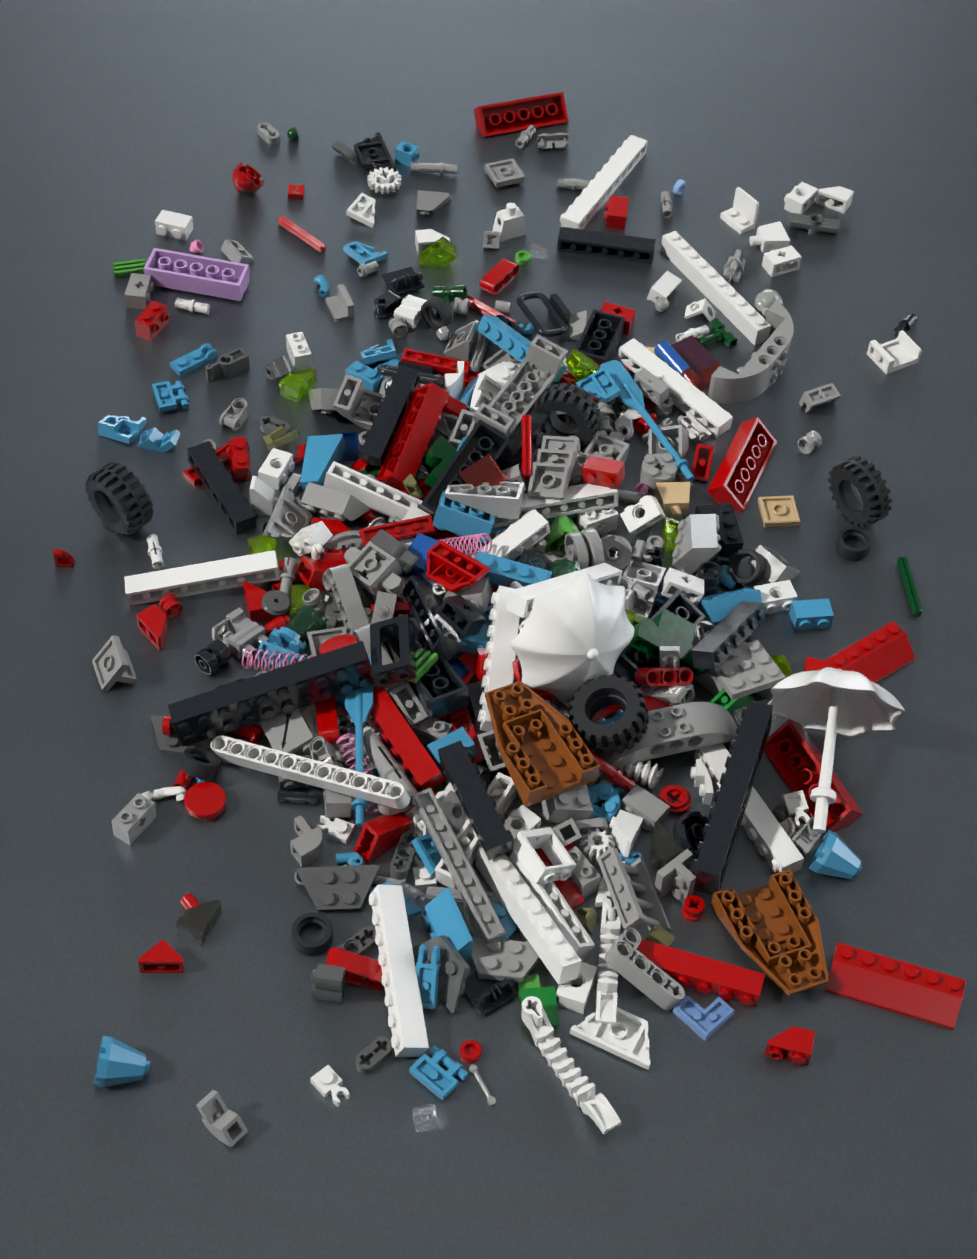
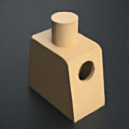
[654,482,690,521]

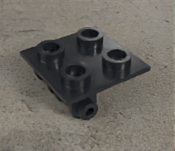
[381,267,425,295]
[464,972,518,1016]

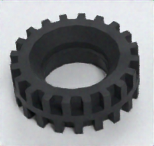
[828,456,892,528]

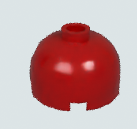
[232,162,264,194]

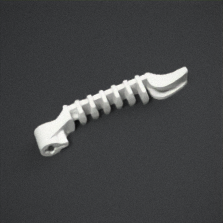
[595,891,621,1026]

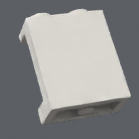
[867,330,922,374]

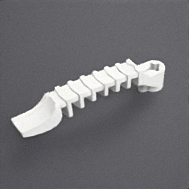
[521,996,621,1135]

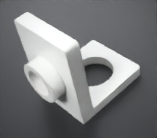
[684,299,716,321]

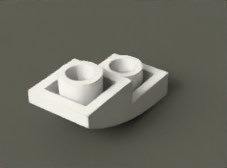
[691,759,713,805]

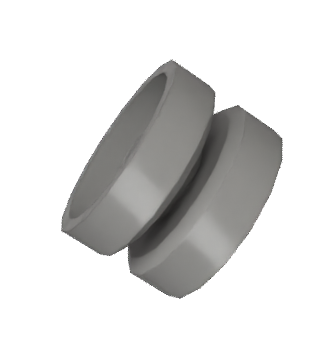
[564,528,604,572]

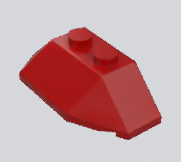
[427,540,490,593]

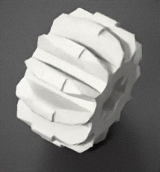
[579,828,615,865]

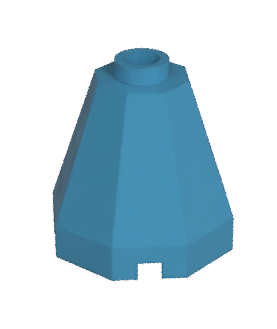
[808,830,863,879]
[94,1036,150,1087]

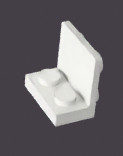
[720,187,759,235]

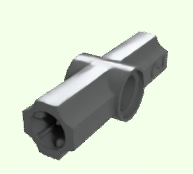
[790,213,840,234]

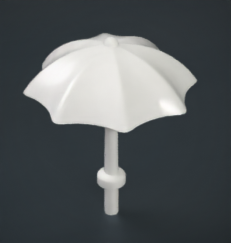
[509,572,635,702]
[768,667,906,833]

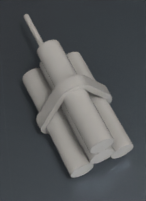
[722,250,746,283]

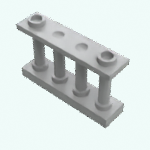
[597,847,671,931]

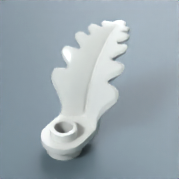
[615,404,642,440]

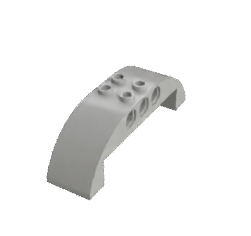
[708,301,794,404]
[474,335,568,438]
[333,375,476,450]
[595,702,737,784]

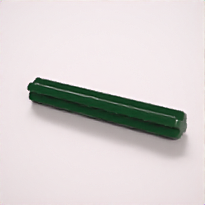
[897,556,923,616]

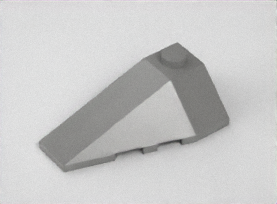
[445,481,524,520]

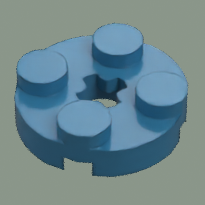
[269,627,307,661]
[588,783,621,822]

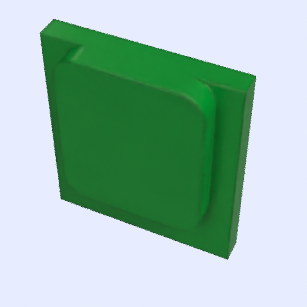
[520,986,559,1029]

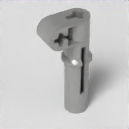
[364,732,418,815]

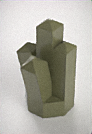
[263,425,300,453]

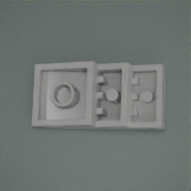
[527,435,580,499]
[623,559,666,622]

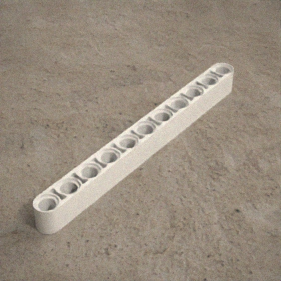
[211,735,410,809]

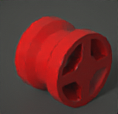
[159,594,183,618]
[682,895,705,922]

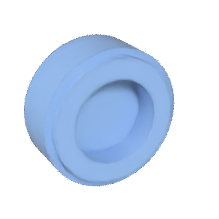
[672,179,686,196]

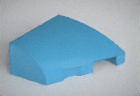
[98,415,147,444]

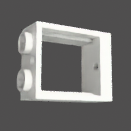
[512,827,576,884]

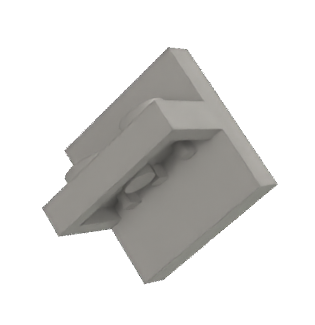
[92,635,137,691]
[654,849,696,903]

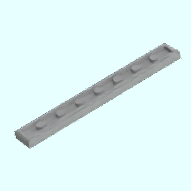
[411,788,506,944]

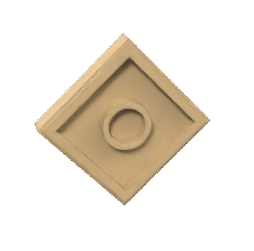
[757,496,801,528]

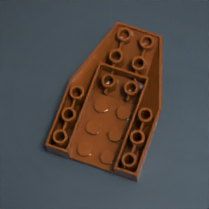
[485,681,600,807]
[710,869,829,996]

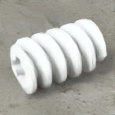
[618,760,664,789]

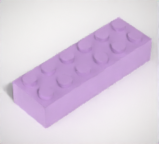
[143,248,250,301]

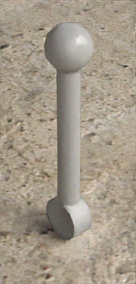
[469,1064,496,1106]

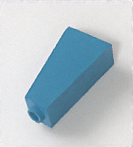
[300,434,346,493]

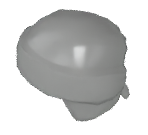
[754,289,783,319]

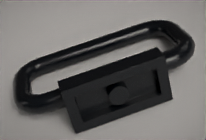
[517,292,571,337]
[377,360,445,386]

